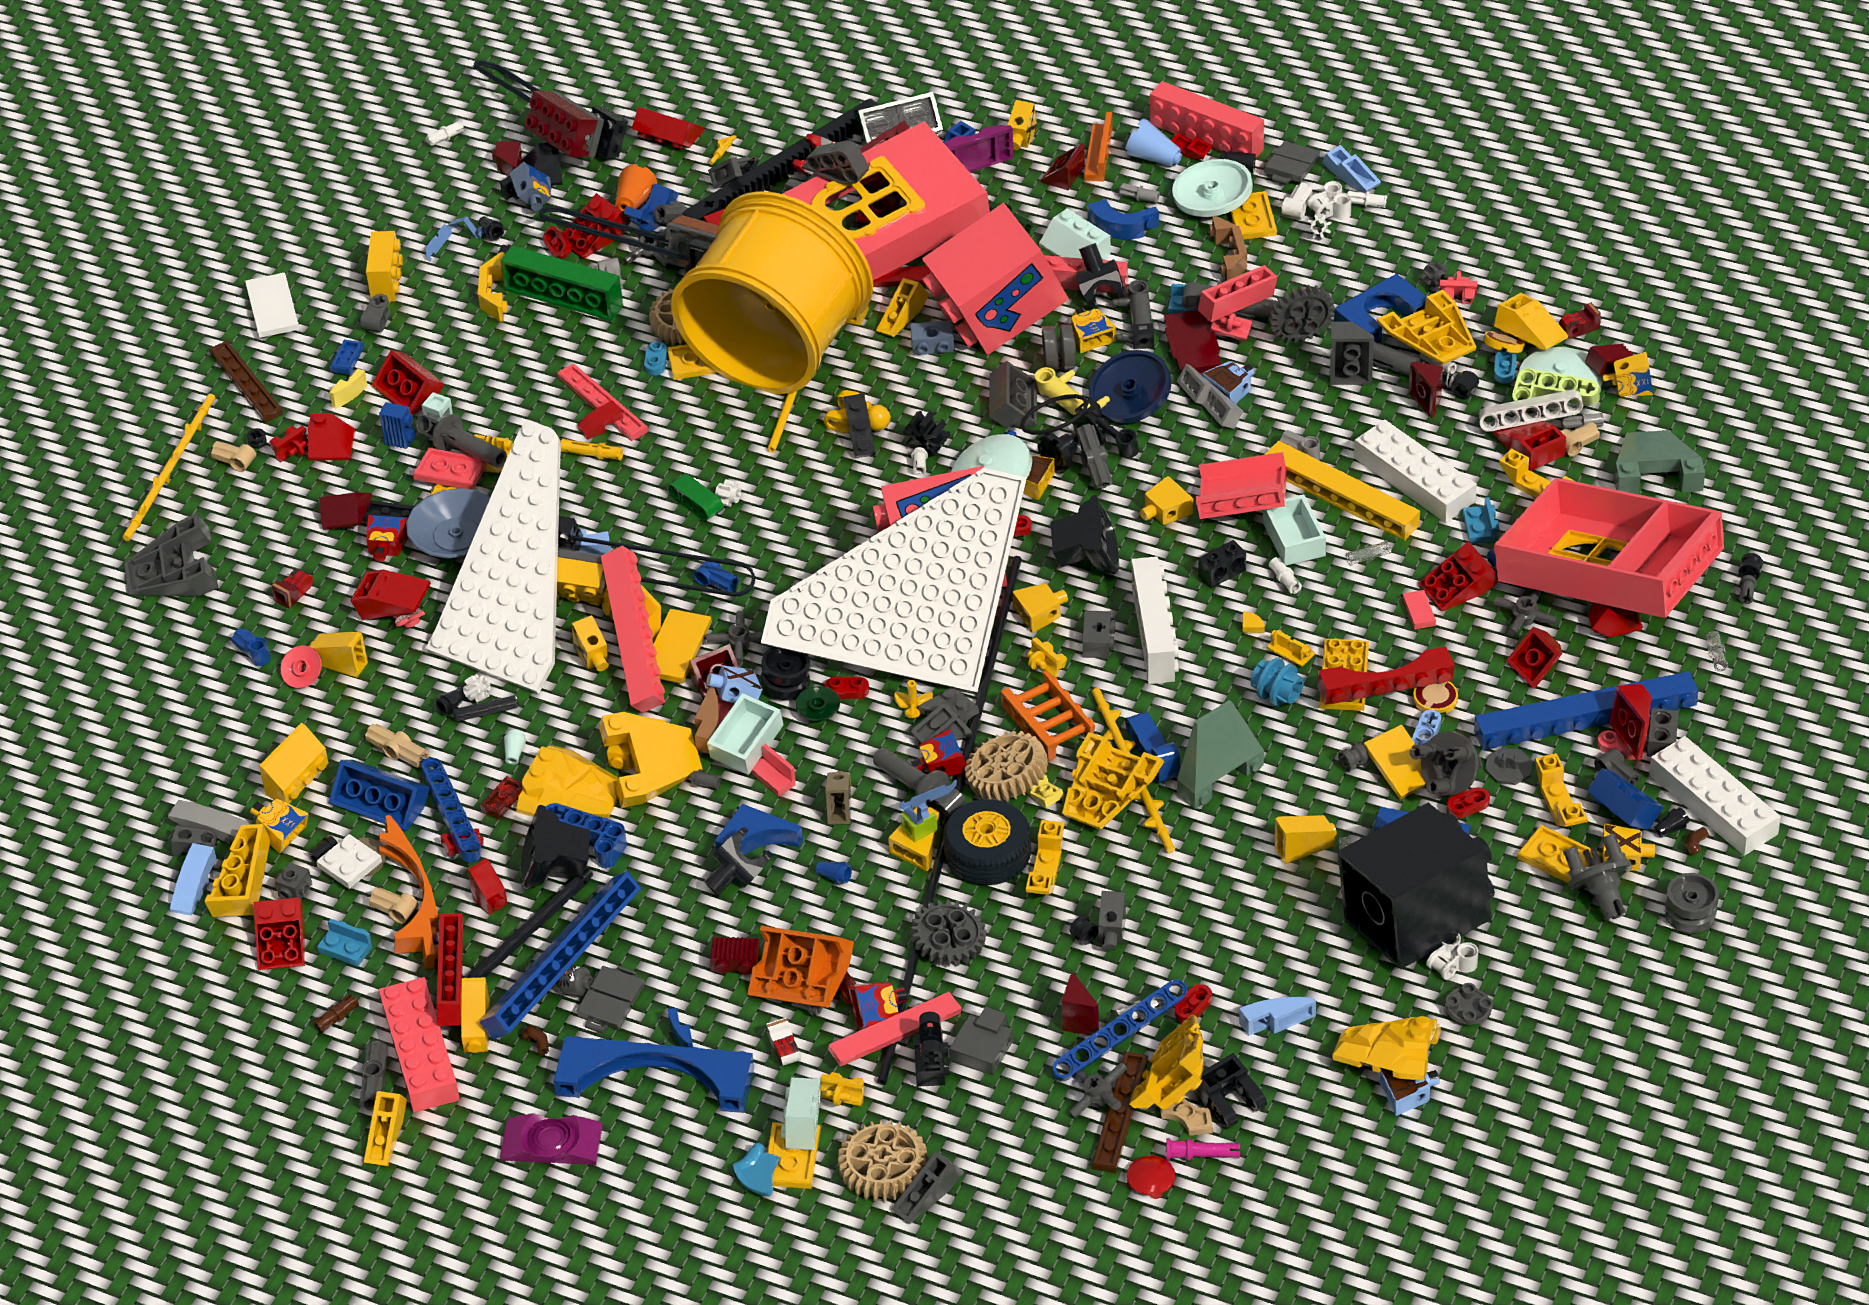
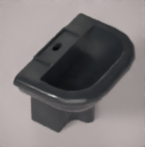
[1050,495,1119,574]
[520,805,590,890]

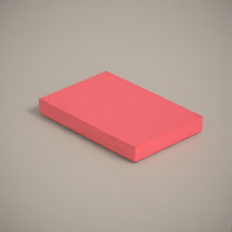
[413,448,488,490]

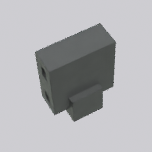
[949,1006,1013,1075]

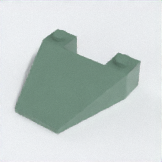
[1614,430,1705,495]
[1177,700,1264,809]

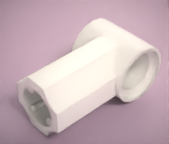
[1282,182,1313,219]

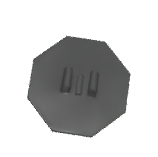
[1485,747,1533,785]

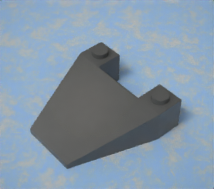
[124,513,218,596]

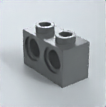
[1644,708,1679,757]

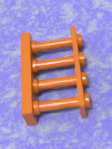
[1001,670,1095,762]

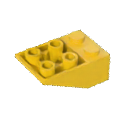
[1494,293,1568,350]

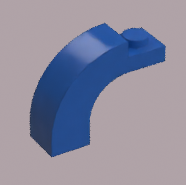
[624,183,679,231]
[1087,199,1159,240]

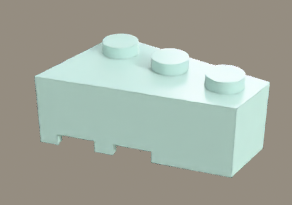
[781,1078,821,1150]

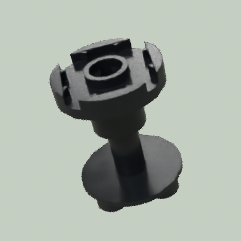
[1037,412,1106,474]

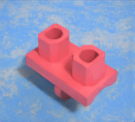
[1440,271,1477,304]
[1210,313,1252,342]

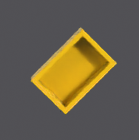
[366,231,403,302]

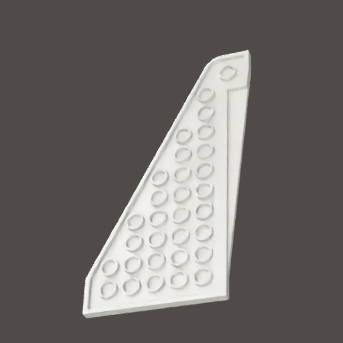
[425,419,561,694]

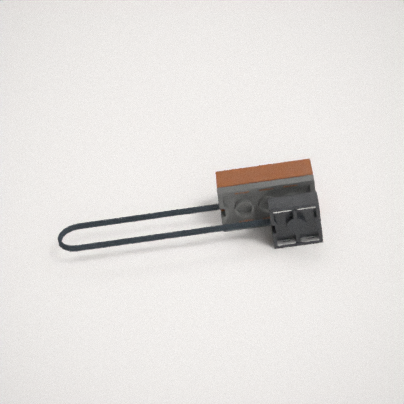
[539,206,719,274]

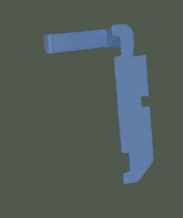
[426,216,484,261]
[900,780,957,825]

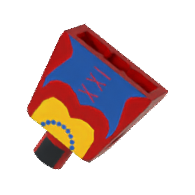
[366,515,408,562]
[911,729,966,776]
[848,982,907,1030]

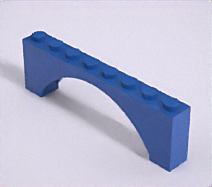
[554,1036,754,1113]

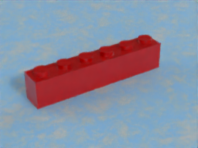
[437,913,463,1026]

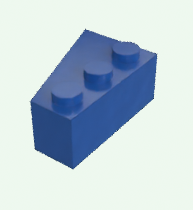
[1588,768,1663,830]

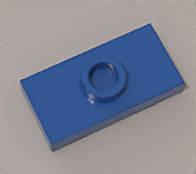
[330,339,364,375]

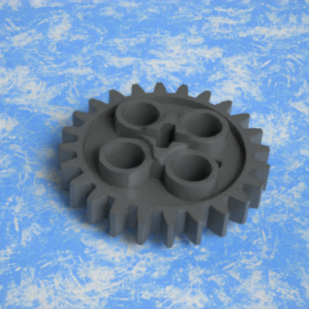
[1269,285,1336,343]
[910,899,987,967]

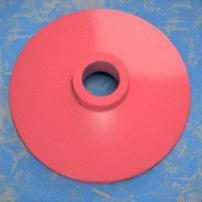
[281,645,322,689]

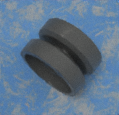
[1042,324,1076,371]
[1664,873,1719,933]

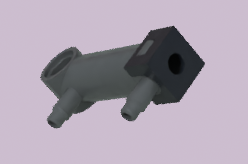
[1113,280,1154,349]

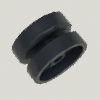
[761,647,810,700]

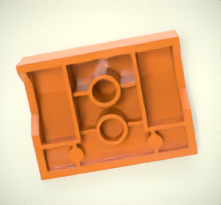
[747,926,854,1008]

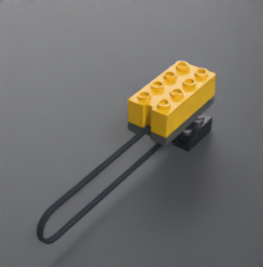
[557,516,755,606]

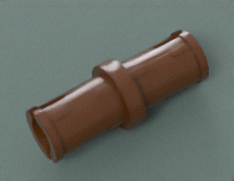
[313,993,359,1033]

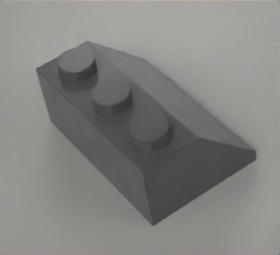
[1330,322,1374,385]
[989,361,1037,427]

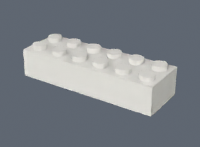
[1354,420,1477,523]
[1132,557,1179,684]
[1649,736,1781,856]

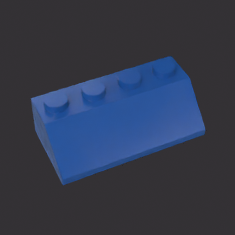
[328,760,430,831]

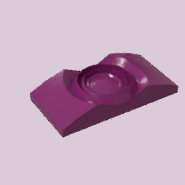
[944,125,1014,172]
[500,1113,603,1165]

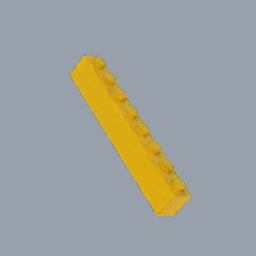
[1264,441,1420,541]

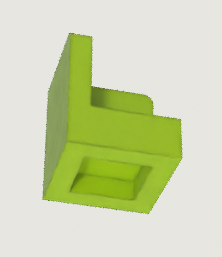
[901,811,937,842]

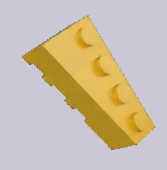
[204,824,271,917]

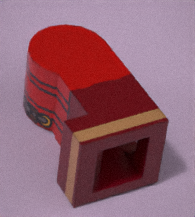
[1559,302,1601,338]
[272,568,313,609]

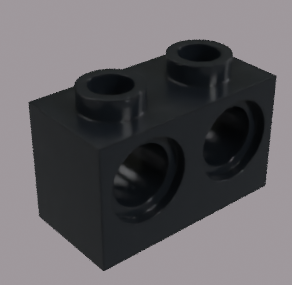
[1198,540,1246,588]

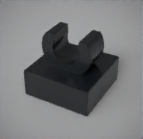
[500,176,519,200]

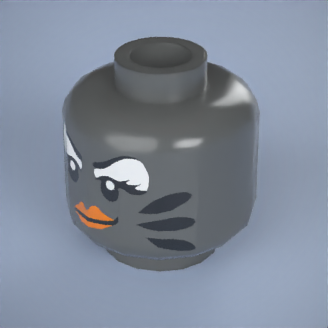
[556,965,593,997]

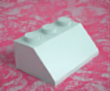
[1039,208,1111,259]

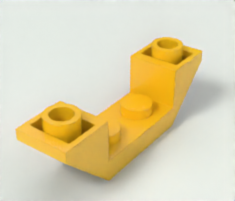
[478,252,508,322]
[1499,449,1576,498]
[1535,753,1588,827]
[1026,820,1064,895]

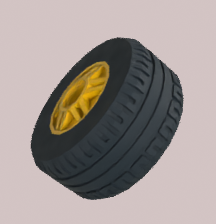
[943,799,1031,886]

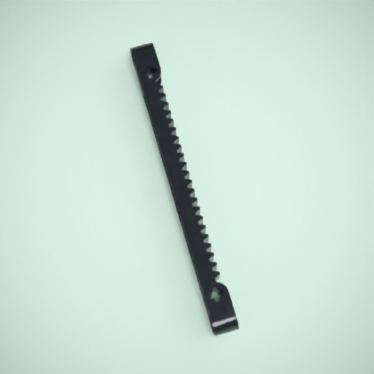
[682,99,880,221]

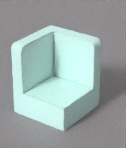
[422,392,453,417]

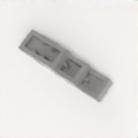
[168,800,253,845]

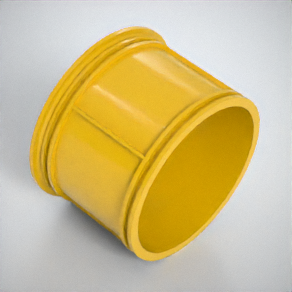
[671,192,873,394]

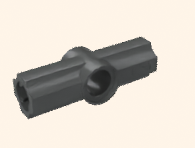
[1075,424,1113,490]
[360,1041,388,1110]

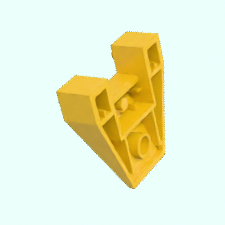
[599,712,702,808]

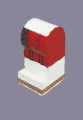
[766,1017,801,1066]

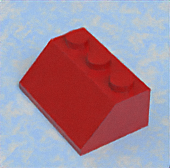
[631,107,705,149]
[372,350,444,415]

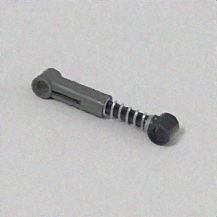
[1373,341,1480,400]

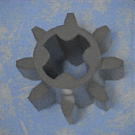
[1423,261,1448,288]

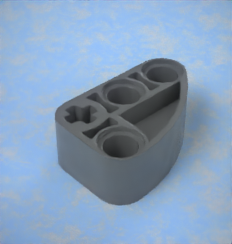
[805,140,869,184]

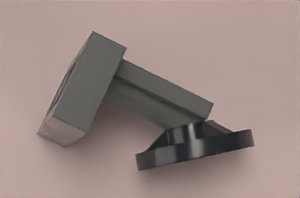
[708,156,759,189]

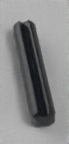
[453,695,519,722]

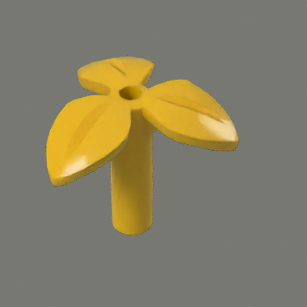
[894,680,933,718]

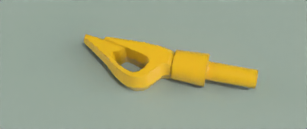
[709,135,736,165]

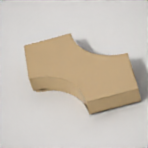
[1160,1097,1213,1136]

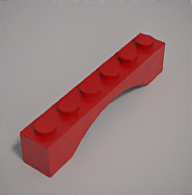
[1317,646,1455,705]

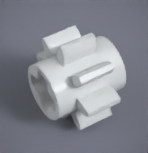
[1307,214,1332,239]
[715,479,741,507]
[463,674,491,703]

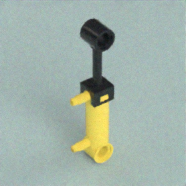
[1035,367,1139,458]

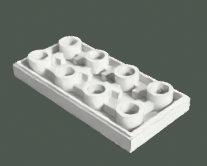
[245,273,299,338]

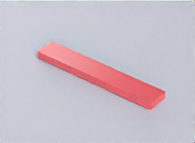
[557,363,648,442]
[828,992,962,1067]

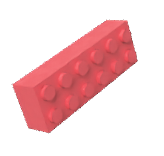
[1150,81,1264,158]
[379,977,460,1113]

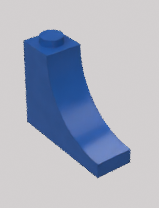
[715,804,803,855]

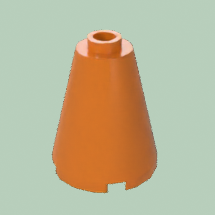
[615,164,657,214]

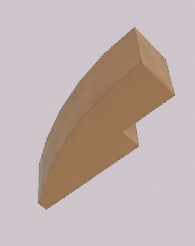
[694,687,721,754]

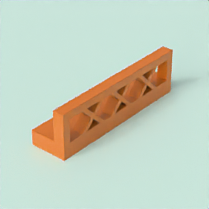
[1084,112,1113,182]

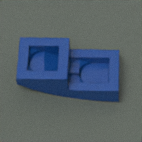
[667,1008,693,1047]

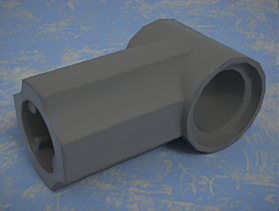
[654,201,688,223]
[1594,748,1640,786]

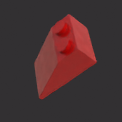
[1609,684,1651,761]

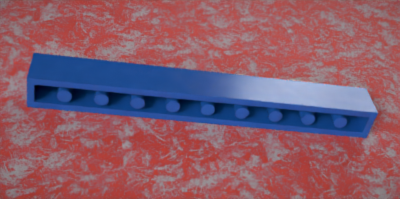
[1474,671,1699,750]
[479,871,642,1040]

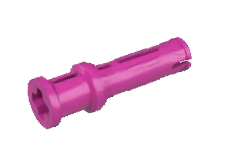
[1166,1138,1240,1161]

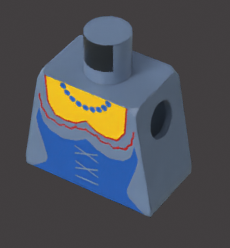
[510,162,551,211]

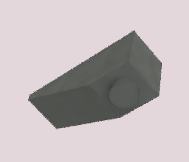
[891,1151,964,1224]

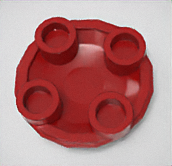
[1127,1156,1175,1199]

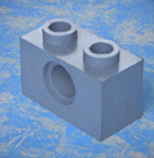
[910,320,954,355]

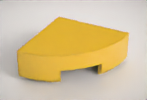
[1243,611,1265,633]

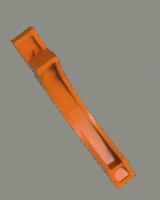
[379,815,439,969]

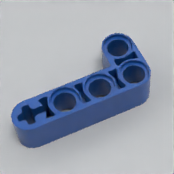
[1125,711,1180,783]
[546,803,627,869]

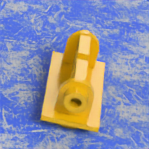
[1266,630,1315,667]

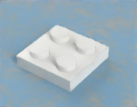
[316,834,382,889]

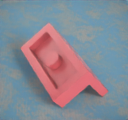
[750,744,796,797]

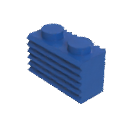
[379,402,416,449]

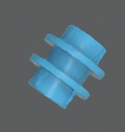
[1250,657,1304,706]

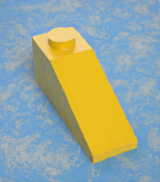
[876,278,929,337]
[364,1091,407,1166]

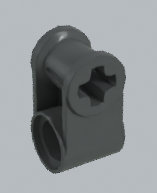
[360,294,391,332]

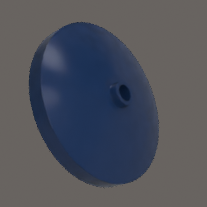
[1089,350,1172,424]

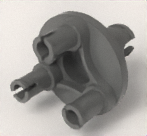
[1410,731,1481,796]
[1563,834,1632,921]

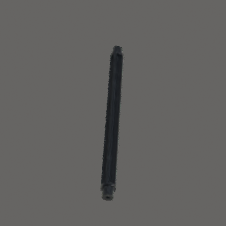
[466,868,593,978]

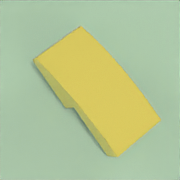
[329,369,367,409]
[1026,774,1064,808]

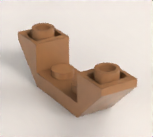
[1209,216,1247,281]

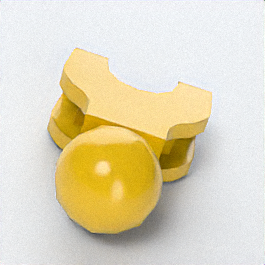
[823,390,891,433]

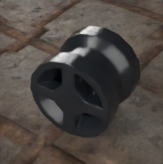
[1738,553,1763,580]
[1069,915,1099,945]

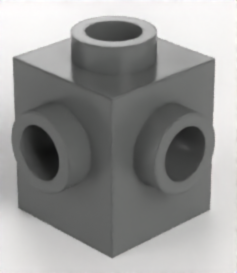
[275,862,312,899]

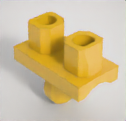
[1027,638,1067,677]
[820,1072,864,1106]

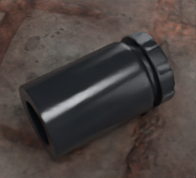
[1220,150,1256,173]

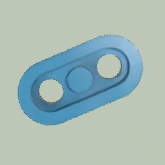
[644,341,668,376]
[1494,349,1517,384]

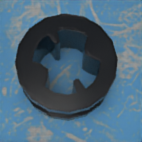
[247,428,267,449]

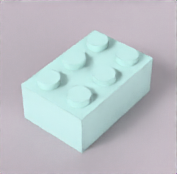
[1263,494,1326,566]
[707,693,783,775]

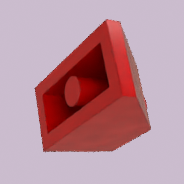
[467,858,508,915]

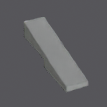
[1177,364,1243,429]

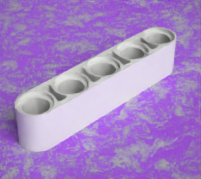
[1480,390,1583,431]

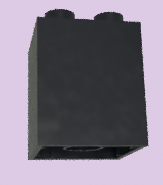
[1338,802,1495,969]

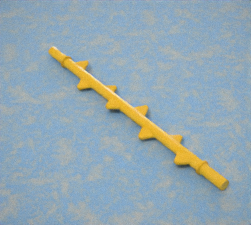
[122,394,215,541]
[1092,688,1175,853]

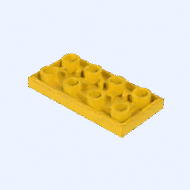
[653,609,712,683]
[1319,639,1369,711]

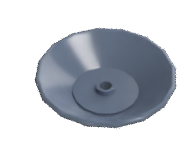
[406,488,491,559]

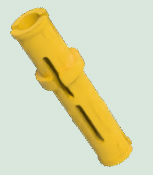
[561,439,624,461]

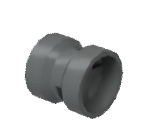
[1338,742,1369,772]

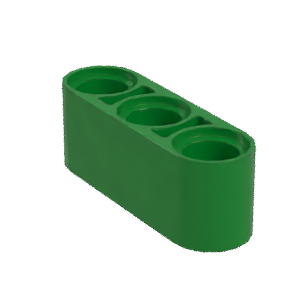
[667,473,724,521]

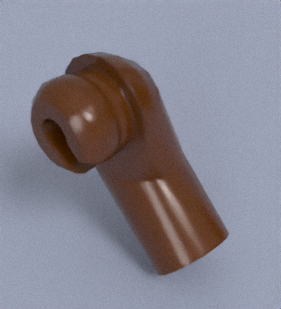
[1685,827,1709,855]
[522,1025,549,1055]

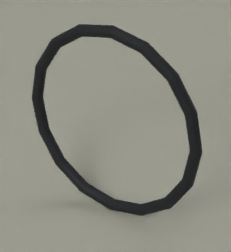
[1020,394,1089,435]

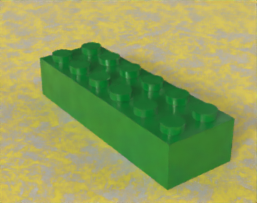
[500,245,623,321]

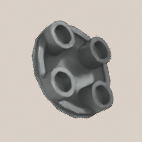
[1445,983,1493,1025]

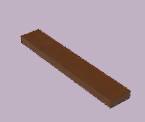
[209,341,283,422]
[1092,1051,1148,1173]

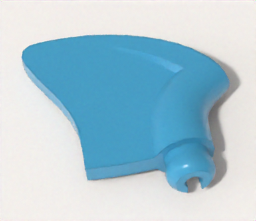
[733,1143,780,1196]

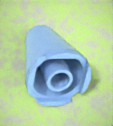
[1125,119,1182,167]

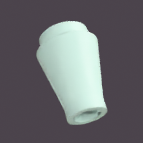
[504,730,526,765]

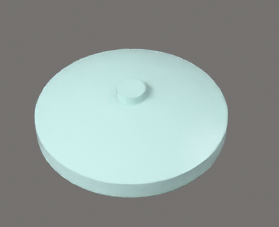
[1172,159,1253,217]
[1519,347,1603,409]
[951,434,1032,479]

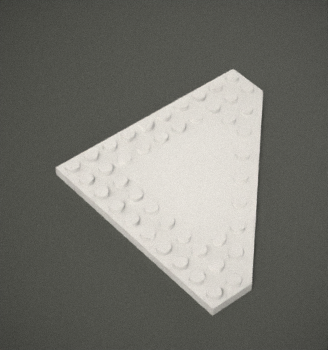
[761,468,1026,693]

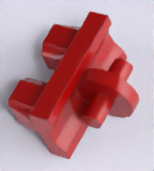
[270,426,308,463]

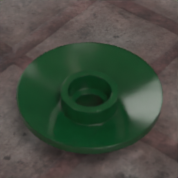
[796,686,840,721]

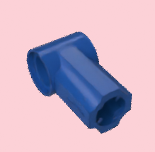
[693,561,739,592]
[231,628,271,666]

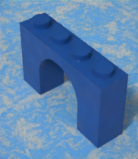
[1334,274,1426,343]

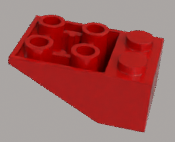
[563,193,630,259]
[1493,421,1566,471]
[1418,541,1499,612]
[350,569,431,620]
[253,897,305,971]

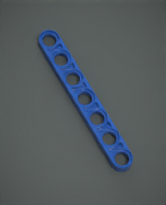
[421,757,481,862]
[1052,979,1187,1081]

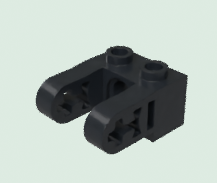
[914,1011,950,1087]
[1193,1053,1267,1129]

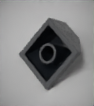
[521,142,563,186]

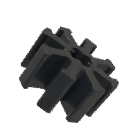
[903,411,950,456]

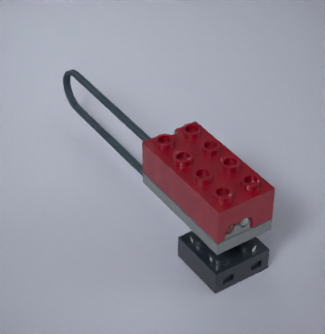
[473,60,628,158]

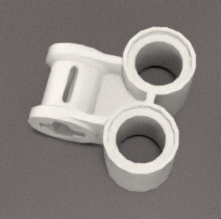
[1307,181,1352,220]
[1426,934,1478,980]

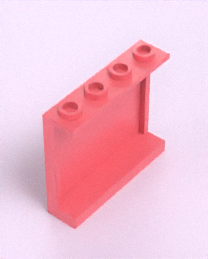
[1196,452,1287,519]

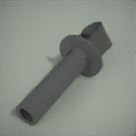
[1182,280,1279,318]
[416,414,507,468]
[873,747,966,818]

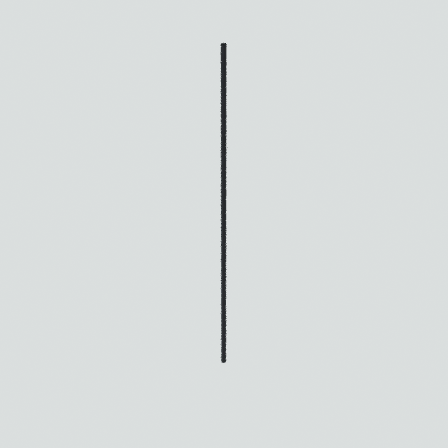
[877,556,1022,1085]

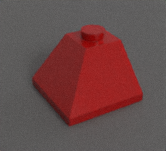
[308,413,356,461]
[1588,602,1643,637]
[1506,627,1562,688]

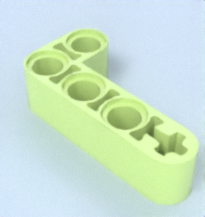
[1512,368,1600,412]

